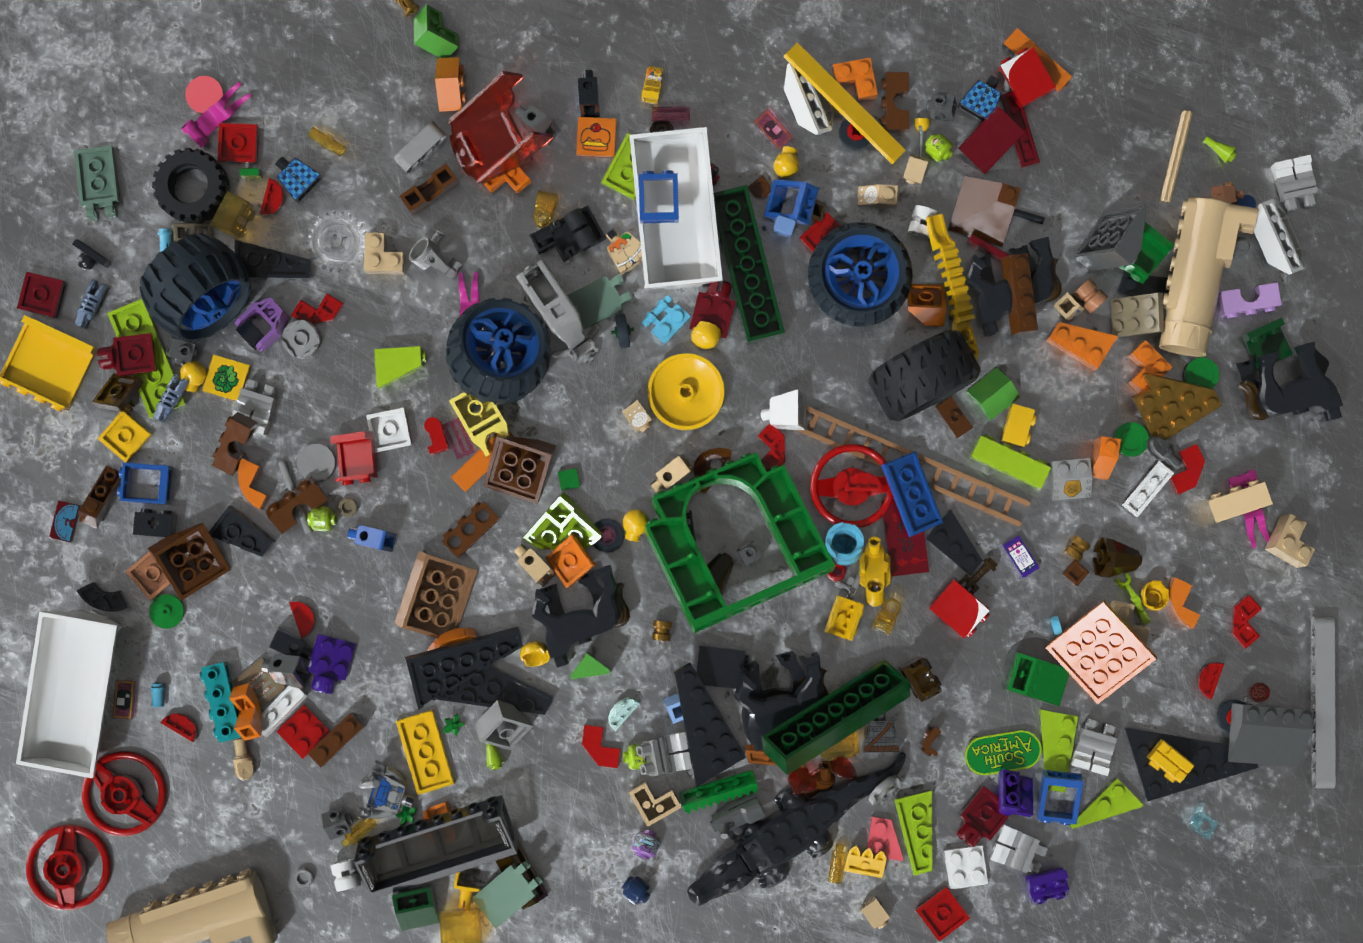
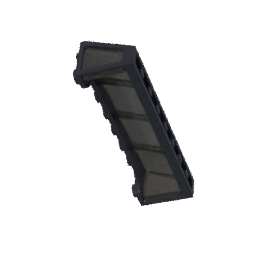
[354,795,518,899]

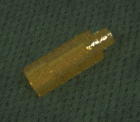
[341,818,377,848]
[828,844,846,884]

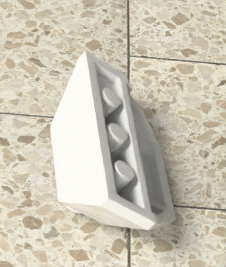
[784,63,835,135]
[1254,199,1304,275]

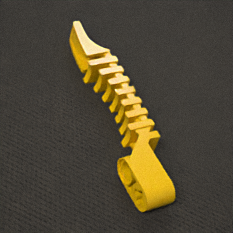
[926,214,979,360]

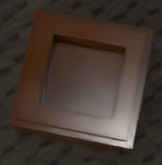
[1062,559,1090,587]

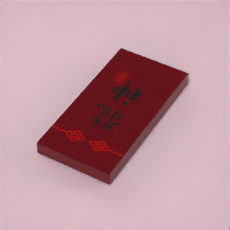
[881,499,929,577]

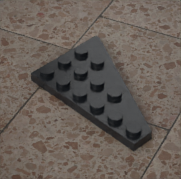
[1124,728,1258,801]

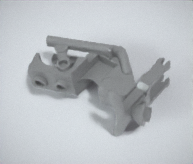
[516,259,601,364]

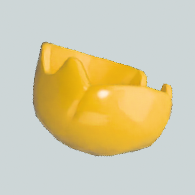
[691,321,722,349]
[1140,580,1169,611]
[520,641,550,667]

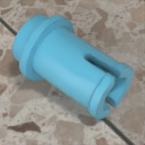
[158,228,173,251]
[150,683,165,707]

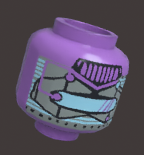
[632,830,660,860]

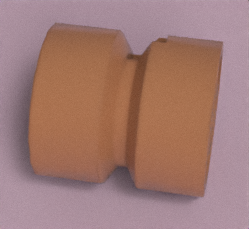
[1072,278,1108,314]

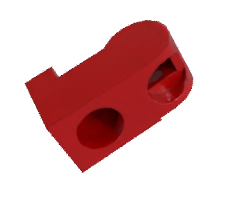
[424,417,450,455]

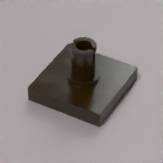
[92,373,143,412]

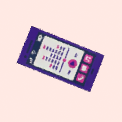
[1002,535,1039,578]

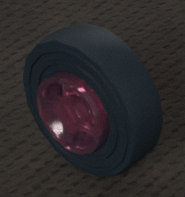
[593,518,624,553]

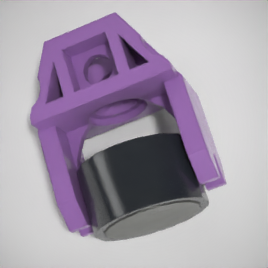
[234,297,289,352]

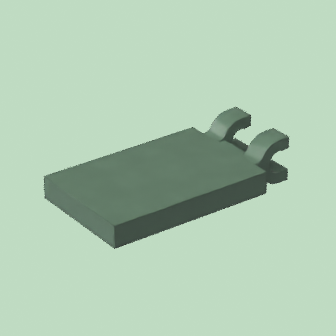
[74,145,120,221]
[568,274,633,330]
[472,859,545,929]

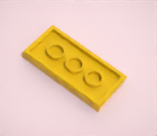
[396,710,455,795]

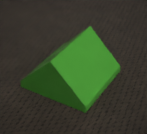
[967,367,1020,421]
[571,652,611,679]

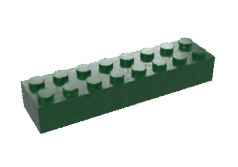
[713,185,785,345]
[761,659,910,775]

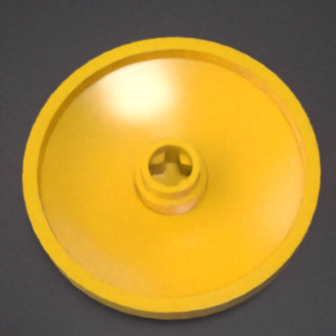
[648,353,724,431]

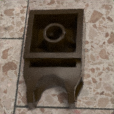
[898,656,942,702]

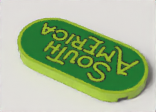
[964,730,1042,775]

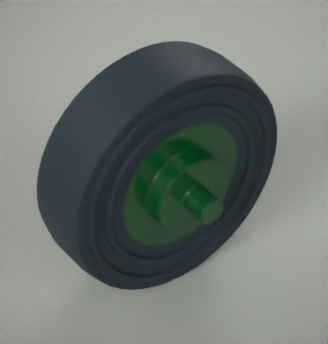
[611,314,634,348]

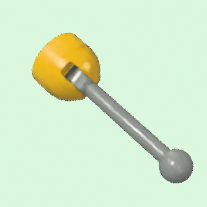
[914,118,930,157]

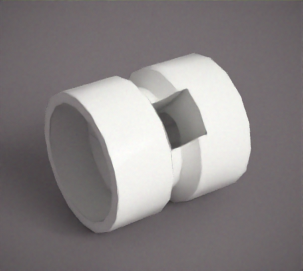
[908,205,939,239]
[330,858,361,891]

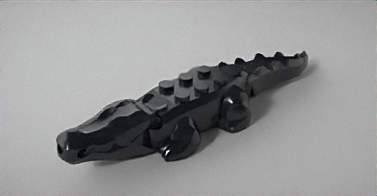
[687,752,906,906]

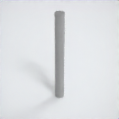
[278,461,313,534]

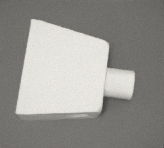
[761,390,806,430]

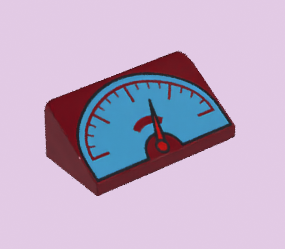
[49,500,80,542]

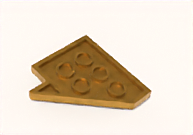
[1132,372,1222,441]

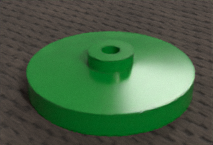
[1184,357,1219,388]
[1114,422,1149,457]
[149,594,185,629]

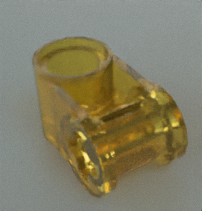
[533,190,558,229]
[871,598,901,636]

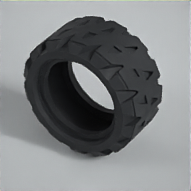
[868,330,981,421]

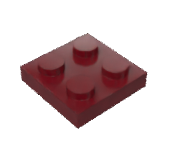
[17,272,65,318]

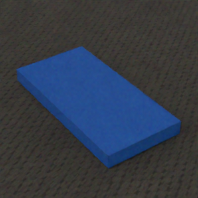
[881,451,944,537]

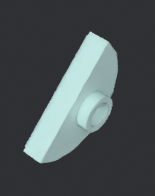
[608,697,641,731]

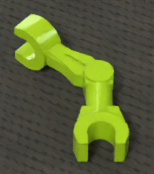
[1116,573,1151,626]

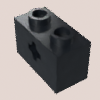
[133,508,177,537]

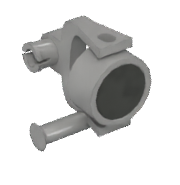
[409,228,462,279]

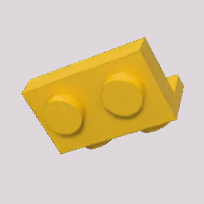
[824,595,864,641]

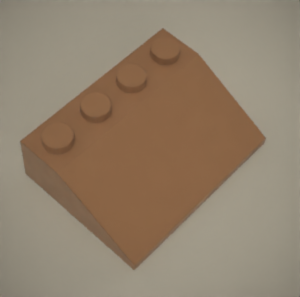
[394,551,478,638]

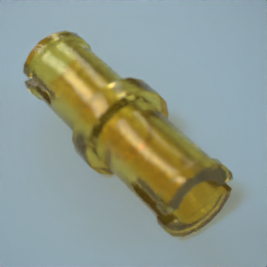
[308,127,346,157]

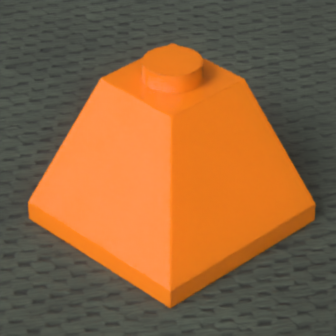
[907,284,946,327]

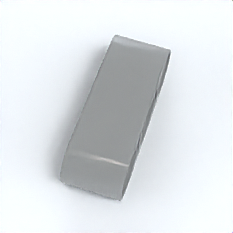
[394,122,447,173]

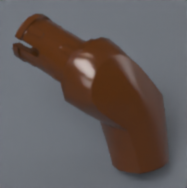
[800,761,836,799]

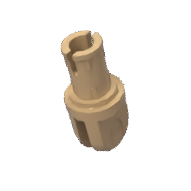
[233,738,254,780]

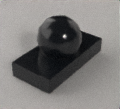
[72,239,111,271]

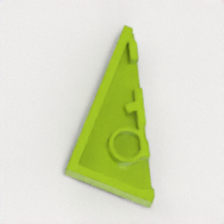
[1069,778,1143,829]

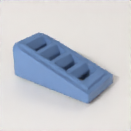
[773,215,796,238]

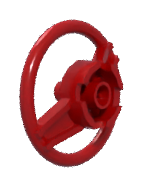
[810,444,893,528]
[82,751,166,836]
[26,825,111,910]

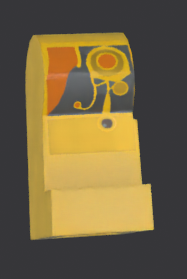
[641,66,664,104]

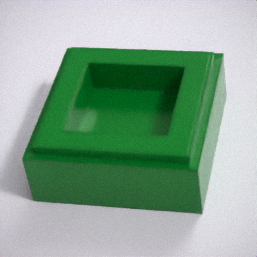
[240,168,262,179]
[558,468,580,491]

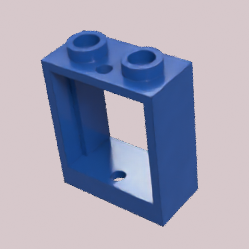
[639,170,679,224]
[764,180,819,225]
[117,463,173,505]
[1036,770,1084,825]

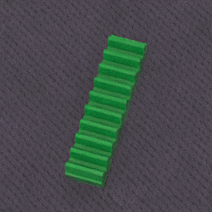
[679,770,758,814]

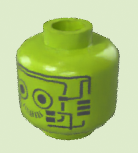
[307,506,337,531]

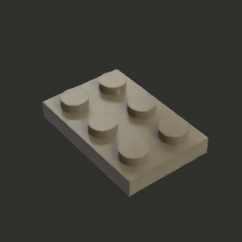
[1111,293,1164,338]

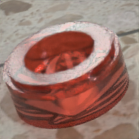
[1249,682,1270,702]

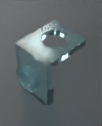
[1188,811,1218,840]

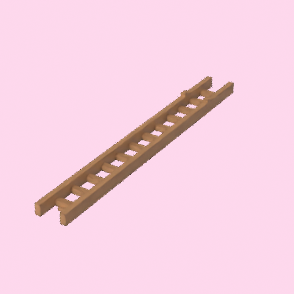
[795,406,1031,527]

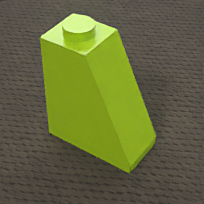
[374,346,426,389]

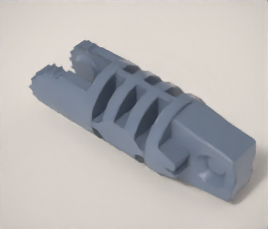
[75,279,108,328]
[153,374,189,422]

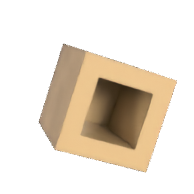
[903,153,928,185]
[1053,292,1085,322]
[860,897,890,929]

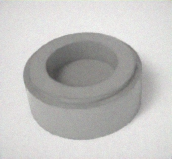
[293,868,314,888]

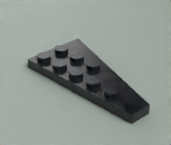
[405,626,523,710]
[673,662,746,787]
[436,666,554,715]

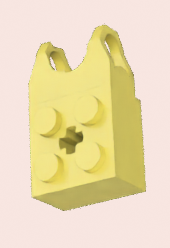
[449,392,510,457]

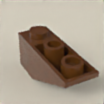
[78,466,121,529]

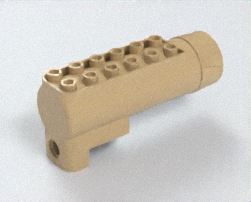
[1159,197,1259,357]
[106,869,278,943]

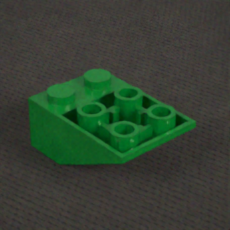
[1004,652,1069,706]

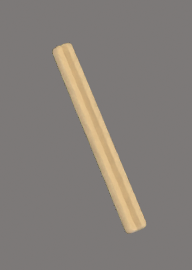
[1160,110,1193,203]

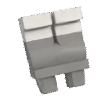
[1270,155,1319,212]
[232,379,277,436]
[1070,718,1117,776]
[636,732,692,776]
[989,824,1048,874]

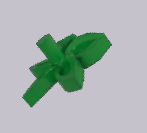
[443,713,465,736]
[395,805,417,826]

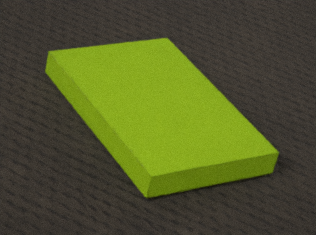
[601,133,636,201]

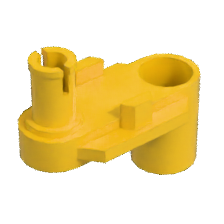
[859,536,891,607]

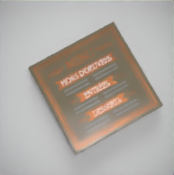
[232,657,286,708]

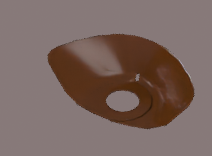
[693,448,732,494]

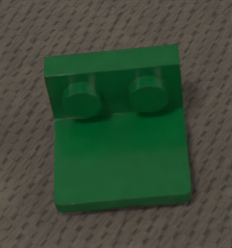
[1242,318,1293,370]

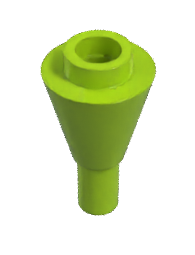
[1203,136,1238,163]
[486,744,505,771]

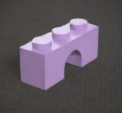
[1218,282,1282,319]

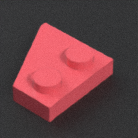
[866,816,903,861]

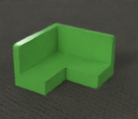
[414,4,459,58]

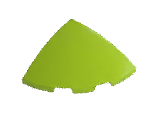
[523,492,602,550]

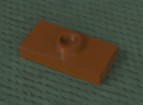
[935,397,973,439]

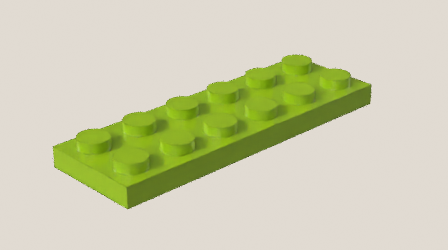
[107,299,187,419]

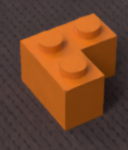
[435,57,466,112]
[832,57,878,103]
[1128,340,1172,393]

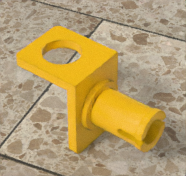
[454,872,481,909]

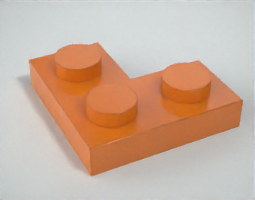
[479,154,532,194]

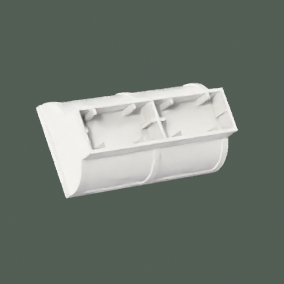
[630,127,723,290]
[16,610,119,778]

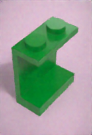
[1119,222,1175,284]

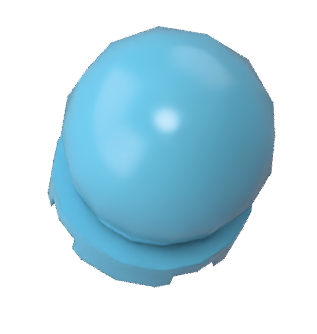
[825,522,864,566]

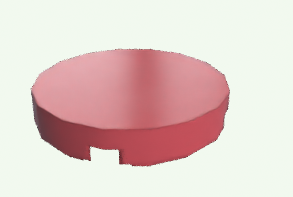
[185,76,224,114]

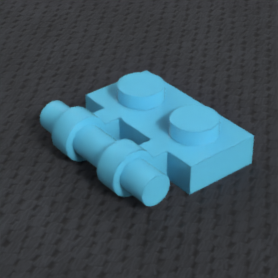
[641,295,691,345]

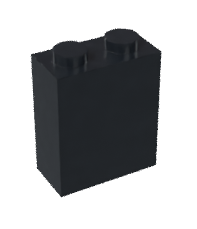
[696,645,749,689]

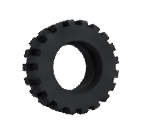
[152,148,230,223]

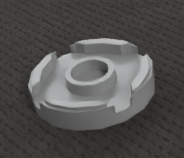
[282,320,320,358]
[297,444,336,482]
[868,775,903,807]

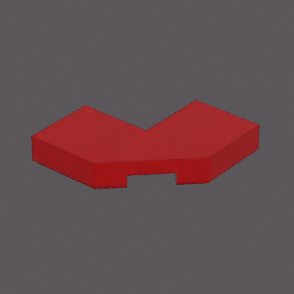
[291,293,344,325]
[758,423,785,472]
[1170,444,1205,495]
[1232,594,1262,649]
[582,725,620,768]

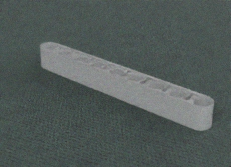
[1311,616,1336,789]

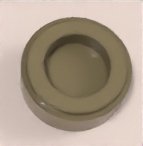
[338,498,358,517]

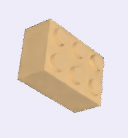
[1208,479,1273,523]

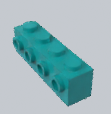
[200,662,241,743]

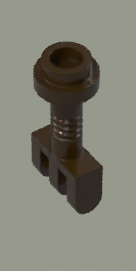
[959,557,998,594]

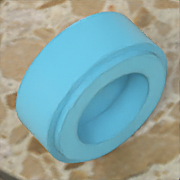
[1050,616,1062,636]

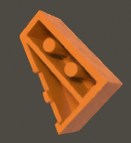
[1045,322,1118,371]

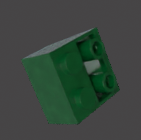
[391,884,440,931]

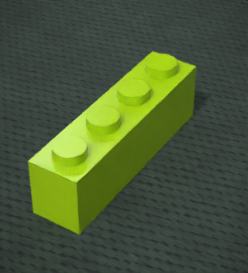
[969,434,1051,489]

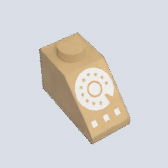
[857,184,898,208]
[622,400,652,433]

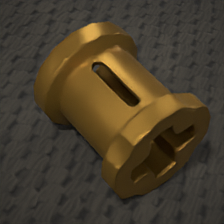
[395,0,420,17]

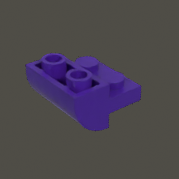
[998,769,1033,817]
[1025,868,1069,905]

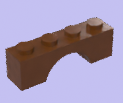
[1001,253,1038,335]

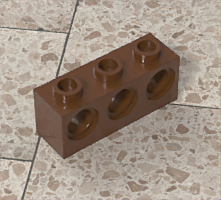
[442,501,501,558]

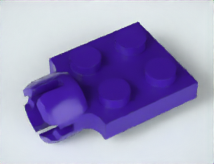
[307,634,356,694]

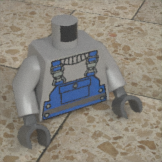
[357,760,415,820]

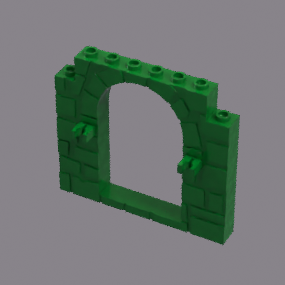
[644,452,835,633]

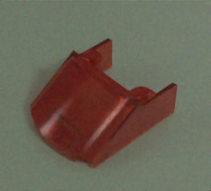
[448,71,553,184]

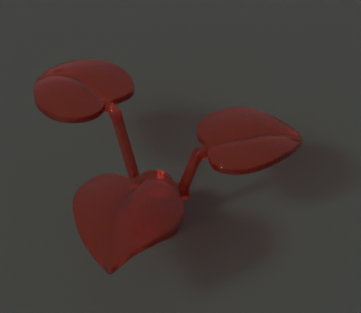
[788,753,857,794]

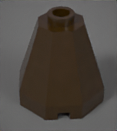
[1092,537,1142,578]

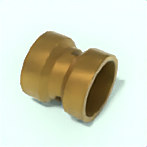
[1064,535,1091,562]
[652,620,672,641]

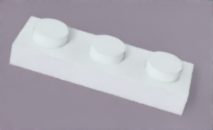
[1122,461,1174,517]
[262,686,307,737]

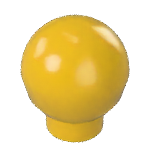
[773,146,799,179]
[180,361,207,392]
[623,509,649,542]

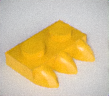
[844,845,886,878]

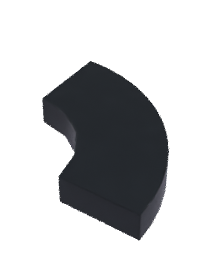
[76,582,129,612]

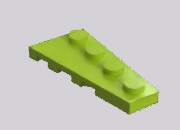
[1039,709,1078,793]
[894,790,932,876]

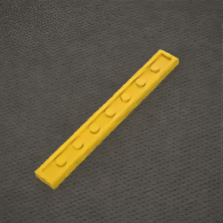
[783,42,905,164]

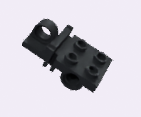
[529,205,606,262]

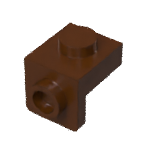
[919,726,941,757]

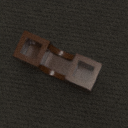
[881,72,909,133]
[399,163,459,215]
[212,412,258,476]
[266,477,328,534]
[308,712,366,768]

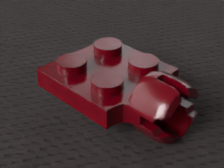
[689,281,736,338]
[97,333,157,376]
[956,786,1009,847]

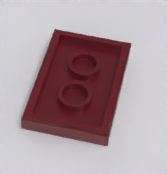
[958,106,1025,174]

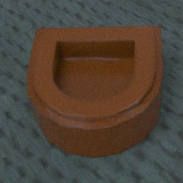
[748,175,770,199]

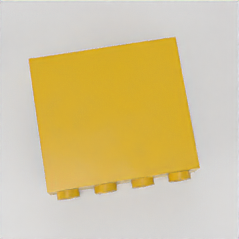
[0,315,98,412]

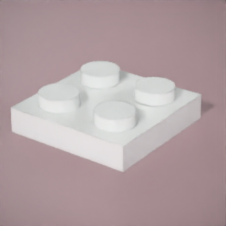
[366,408,412,453]
[943,845,988,889]

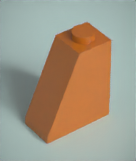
[1091,436,1121,480]

